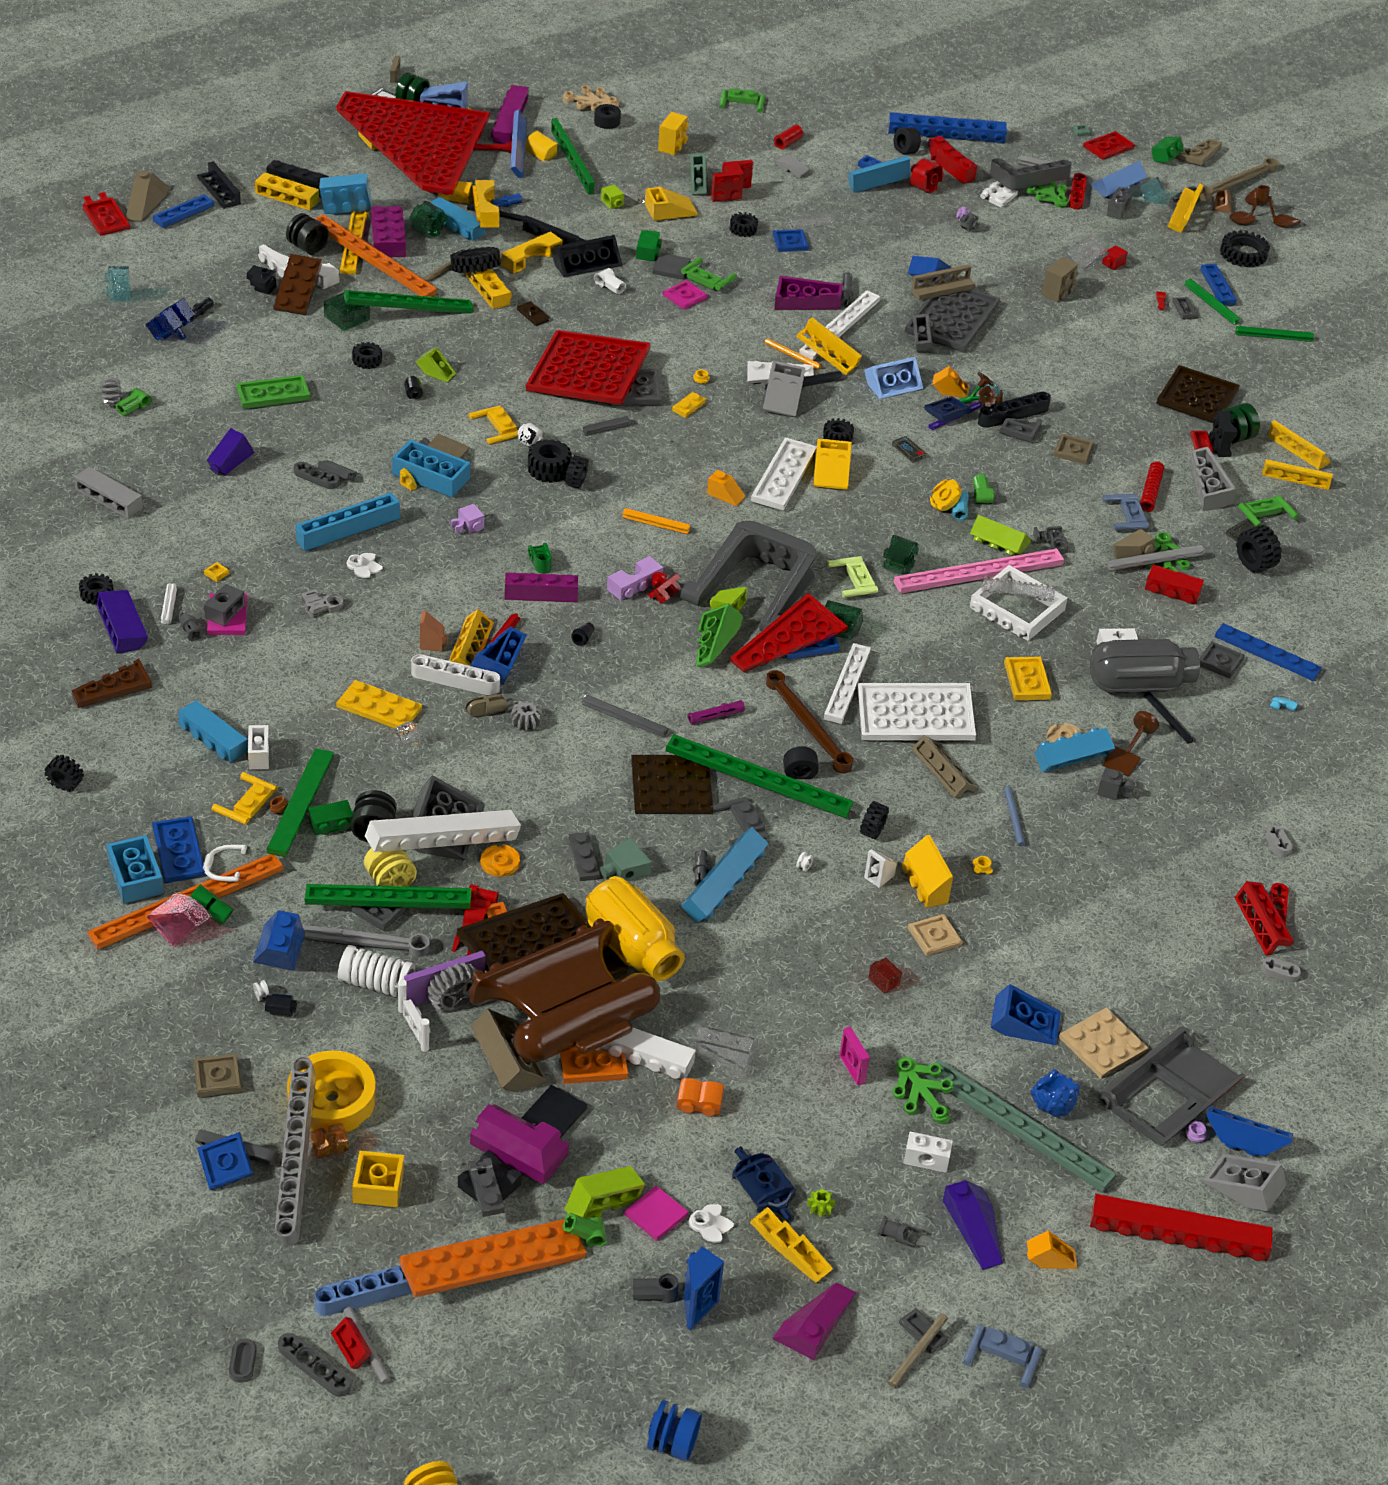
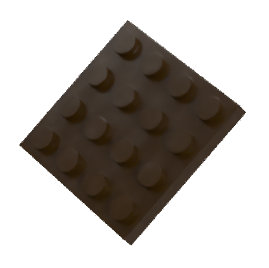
[1156,365,1240,423]
[631,755,713,815]

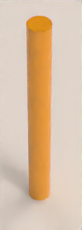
[765,338,821,370]

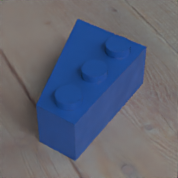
[471,627,527,684]

